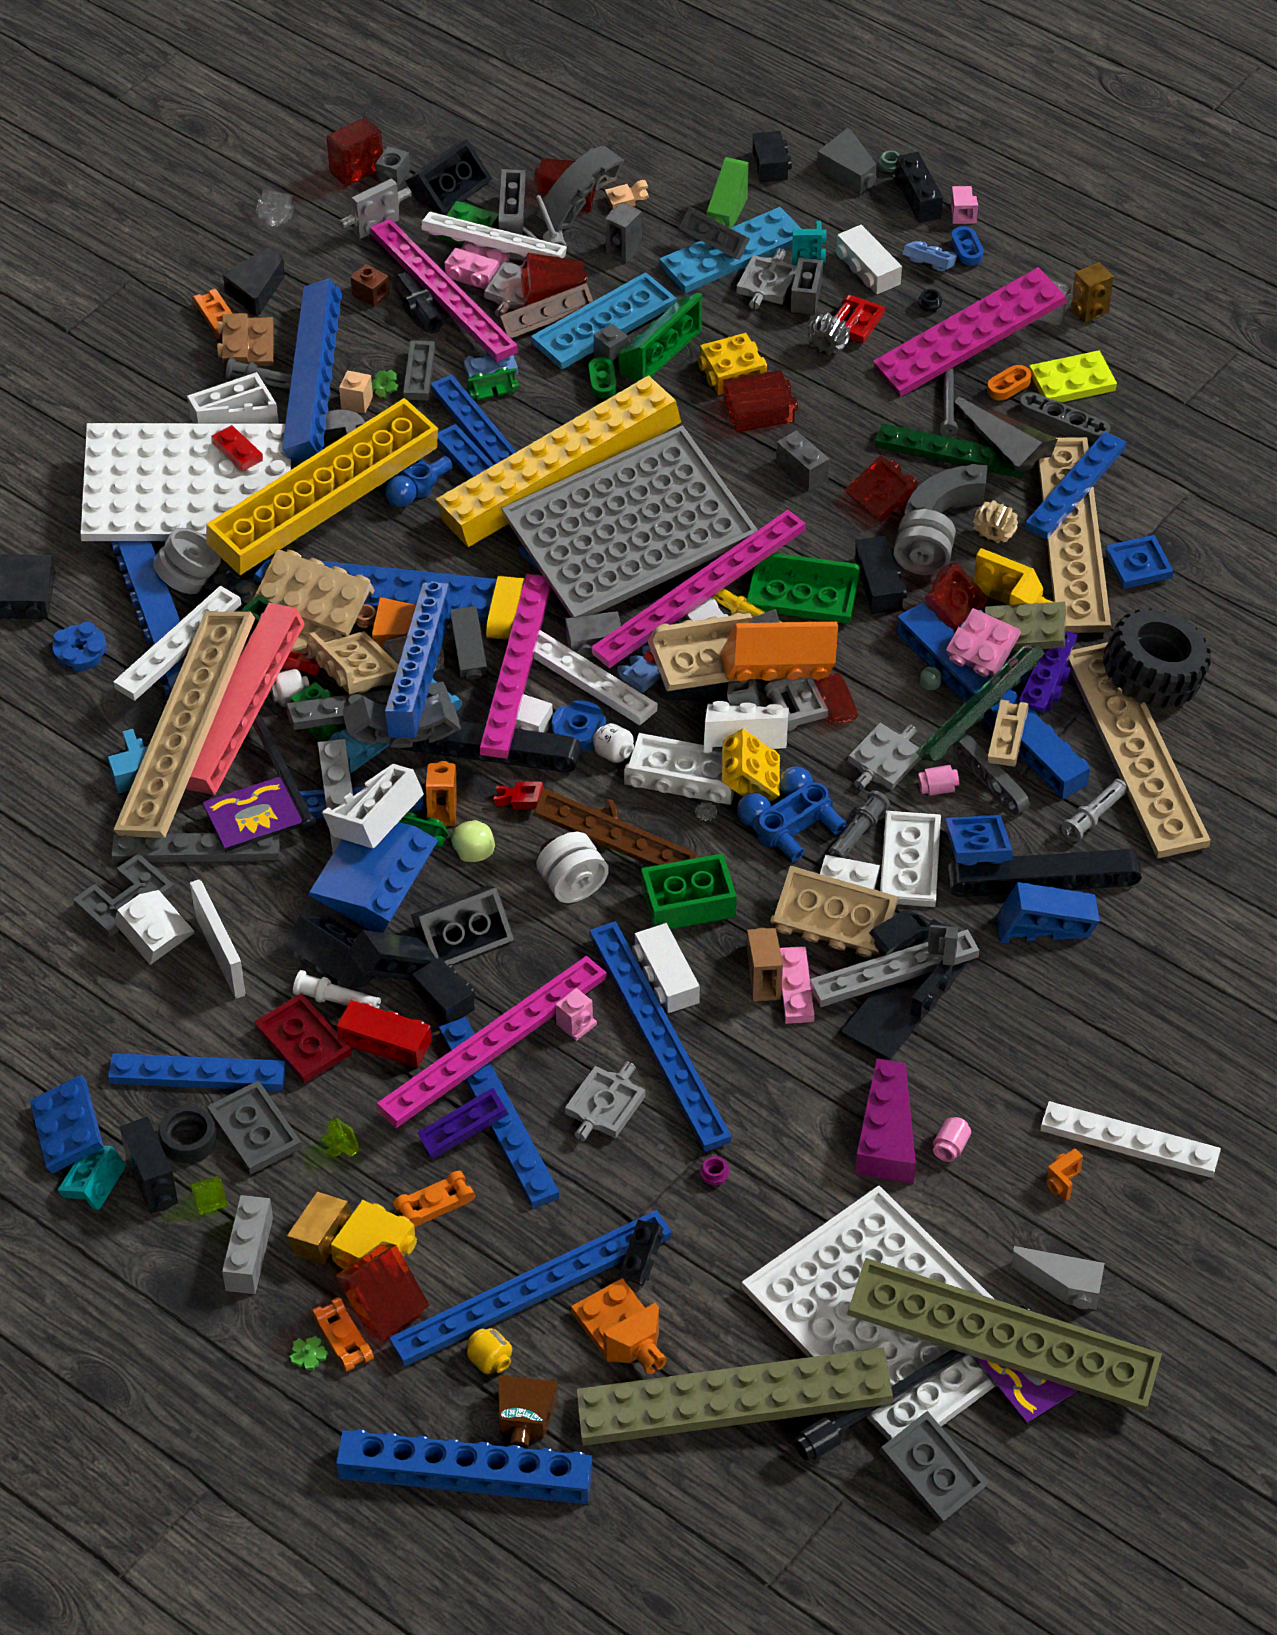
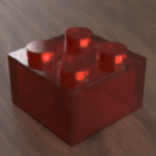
[326,117,383,187]

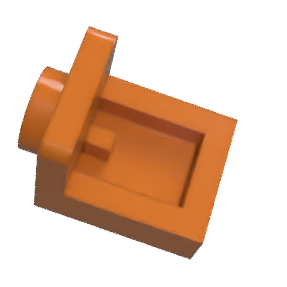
[1046,1149,1083,1202]

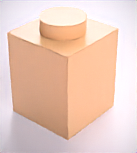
[339,370,373,414]

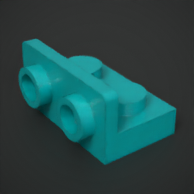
[791,221,826,266]
[58,1146,126,1210]

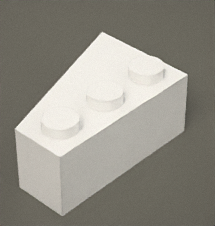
[187,372,279,424]
[704,701,789,753]
[322,764,424,849]

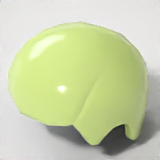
[451,820,495,862]

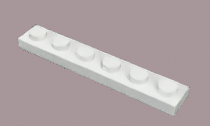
[421,212,567,265]
[113,586,241,701]
[533,630,658,725]
[1040,1101,1221,1178]

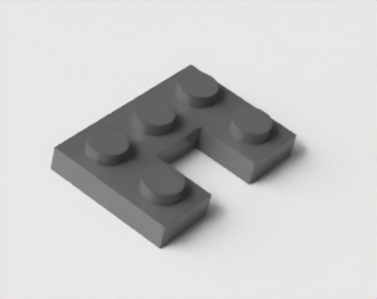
[73,853,175,938]

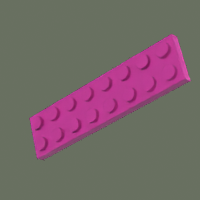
[873,267,1067,397]

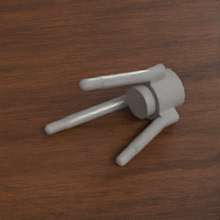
[523,195,567,246]

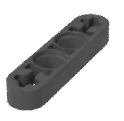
[1020,392,1111,443]
[954,735,1030,815]

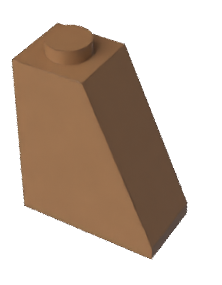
[747,928,783,1001]

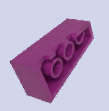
[855,1059,916,1184]

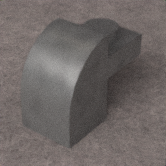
[324,410,365,447]

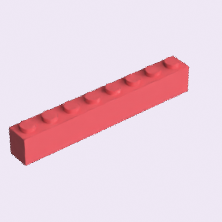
[186,603,305,795]

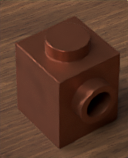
[350,264,390,307]

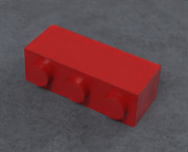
[337,1000,431,1068]

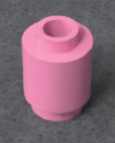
[918,765,959,796]
[933,1117,971,1162]

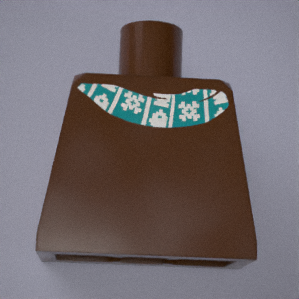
[498,1375,558,1449]

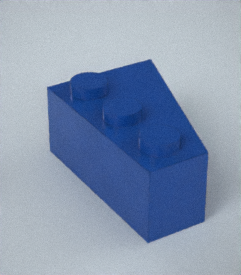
[996,882,1100,943]

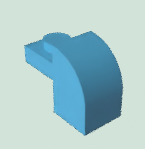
[108,729,148,794]

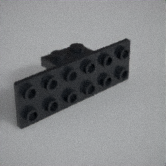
[842,919,980,1060]

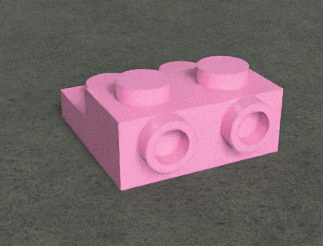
[445,241,510,289]
[946,608,1021,678]

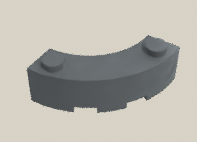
[536,145,624,231]
[905,464,987,514]
[342,693,461,748]

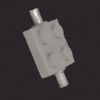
[338,178,412,239]
[737,248,797,309]
[484,258,549,317]
[848,723,924,790]
[565,1061,645,1141]

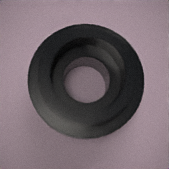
[918,289,942,311]

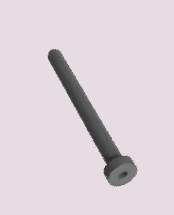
[940,367,958,437]

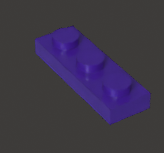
[417,1088,509,1159]

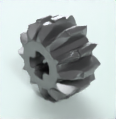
[807,312,850,355]

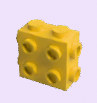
[697,333,767,395]
[722,728,780,802]
[331,1200,417,1285]

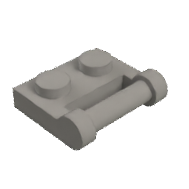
[764,678,828,731]

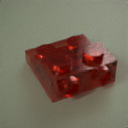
[845,455,918,523]
[924,561,989,633]

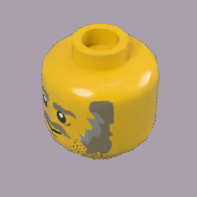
[467,1328,512,1374]

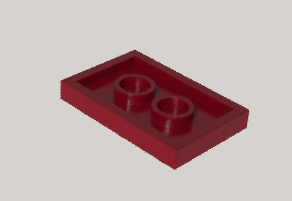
[254,993,352,1084]

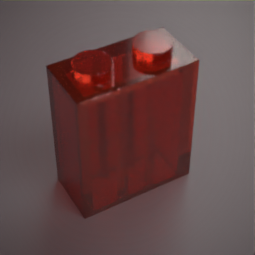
[723,370,798,433]
[335,1241,430,1340]

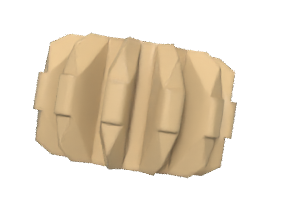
[973,500,1018,543]

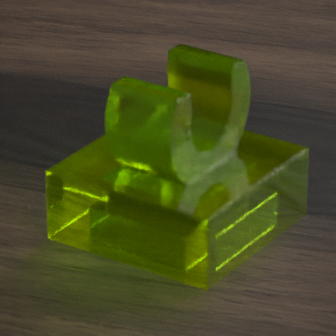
[321,1118,360,1157]
[190,1175,228,1215]

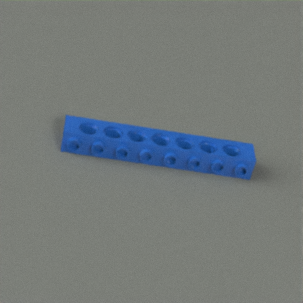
[385,582,452,738]
[336,1429,593,1504]

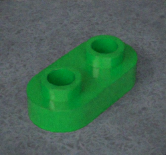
[589,357,616,399]

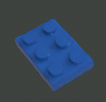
[946,815,1013,865]
[30,1075,104,1174]

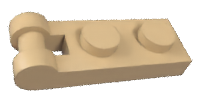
[988,700,1028,767]

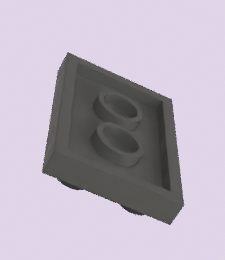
[207,1080,302,1175]
[879,1411,989,1524]

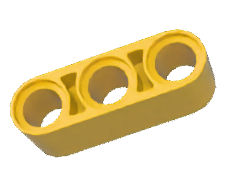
[486,576,525,640]

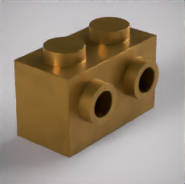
[1071,262,1114,323]
[287,1192,352,1264]

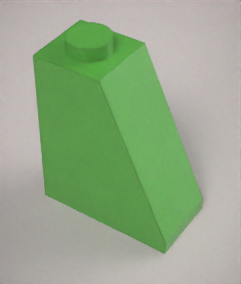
[707,157,748,228]

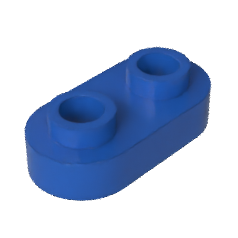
[951,226,984,266]

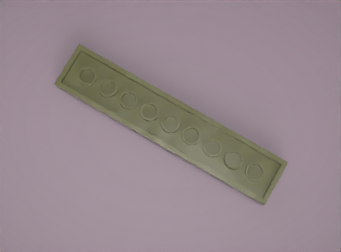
[847,1258,1162,1412]
[577,1347,893,1446]

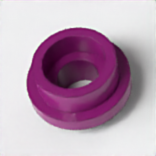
[700,1156,729,1185]

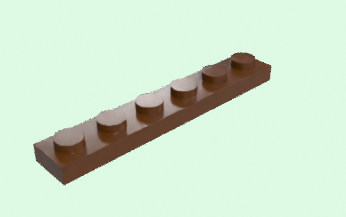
[532,788,697,866]

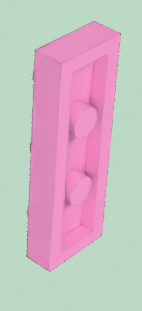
[780,947,814,1024]

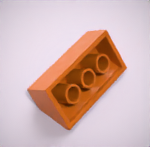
[720,622,838,681]

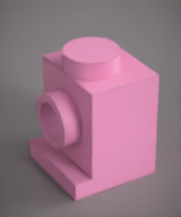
[951,186,978,224]
[556,988,597,1041]

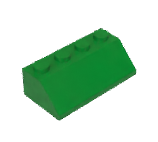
[618,292,702,382]

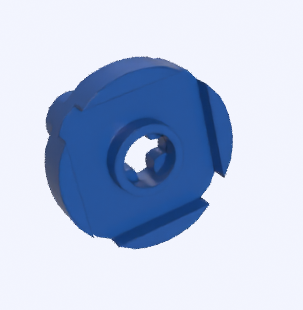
[53,622,107,671]
[552,700,606,751]

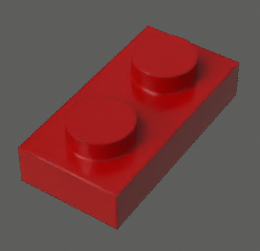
[211,425,263,472]

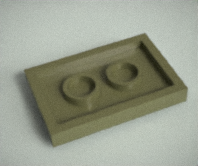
[985,601,1066,651]

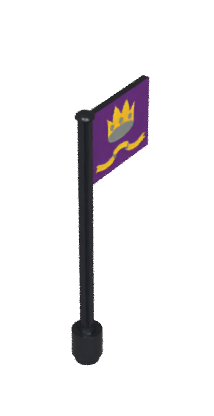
[203,712,316,852]
[794,1304,1081,1461]

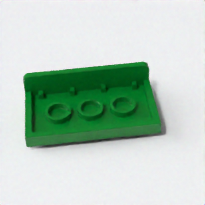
[747,553,860,624]

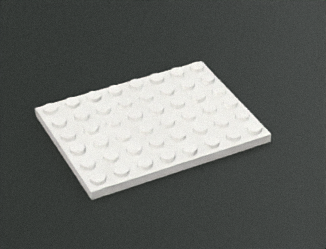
[81,423,291,541]
[742,1186,995,1441]

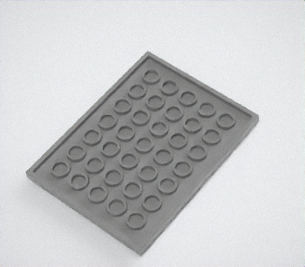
[502,425,758,618]

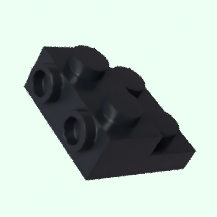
[191,570,260,612]

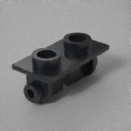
[618,1220,664,1286]

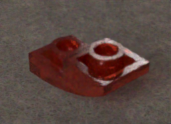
[813,673,858,724]

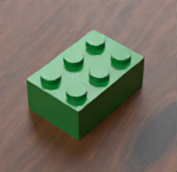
[641,853,737,929]

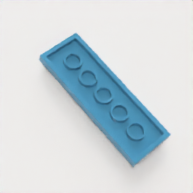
[659,207,801,293]
[531,272,677,370]

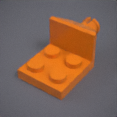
[571,1278,667,1374]

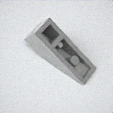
[1011,1246,1105,1310]

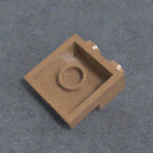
[217,313,274,367]

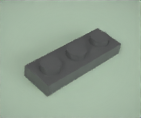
[678,207,750,260]
[403,341,435,401]

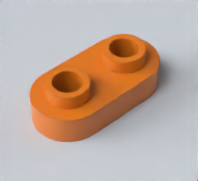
[987,365,1031,400]

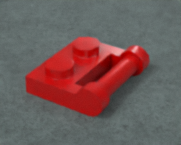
[834,295,885,344]

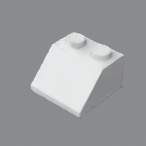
[114,890,194,965]

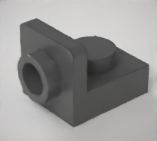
[928,925,959,966]

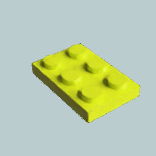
[1029,350,1117,403]

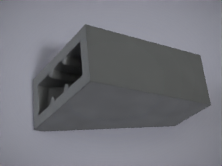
[817,128,877,194]
[449,606,487,680]

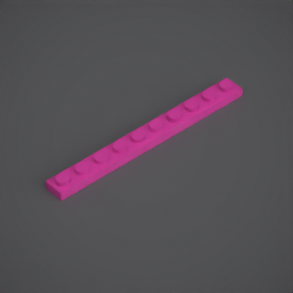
[370,219,518,362]
[591,510,806,668]
[480,574,551,759]
[376,956,606,1128]

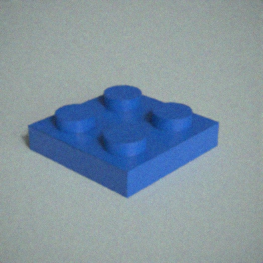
[1105,535,1173,589]

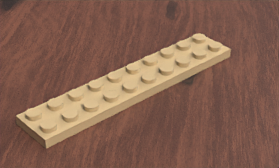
[1038,437,1111,633]
[114,611,255,838]
[1068,643,1211,859]

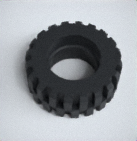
[1103,608,1212,708]

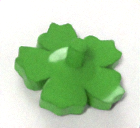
[372,370,398,399]
[290,1336,328,1370]

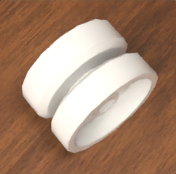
[537,832,608,903]

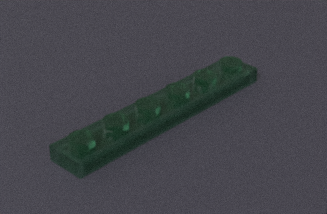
[916,644,1045,762]

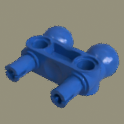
[384,456,452,508]
[737,766,847,862]

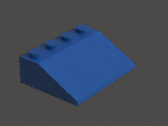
[308,822,438,933]

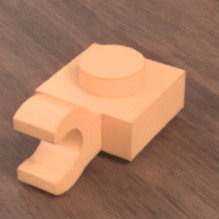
[605,180,649,210]

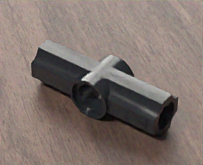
[393,272,444,334]

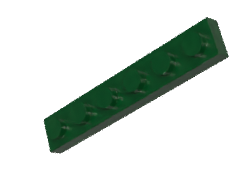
[875,423,1025,479]

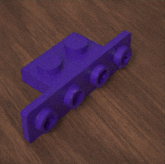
[1019,631,1077,712]

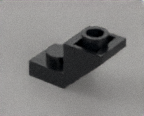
[869,910,930,954]

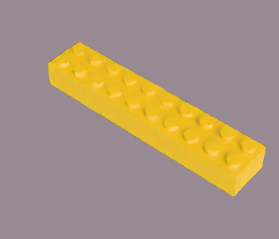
[436,376,681,547]
[206,398,438,575]

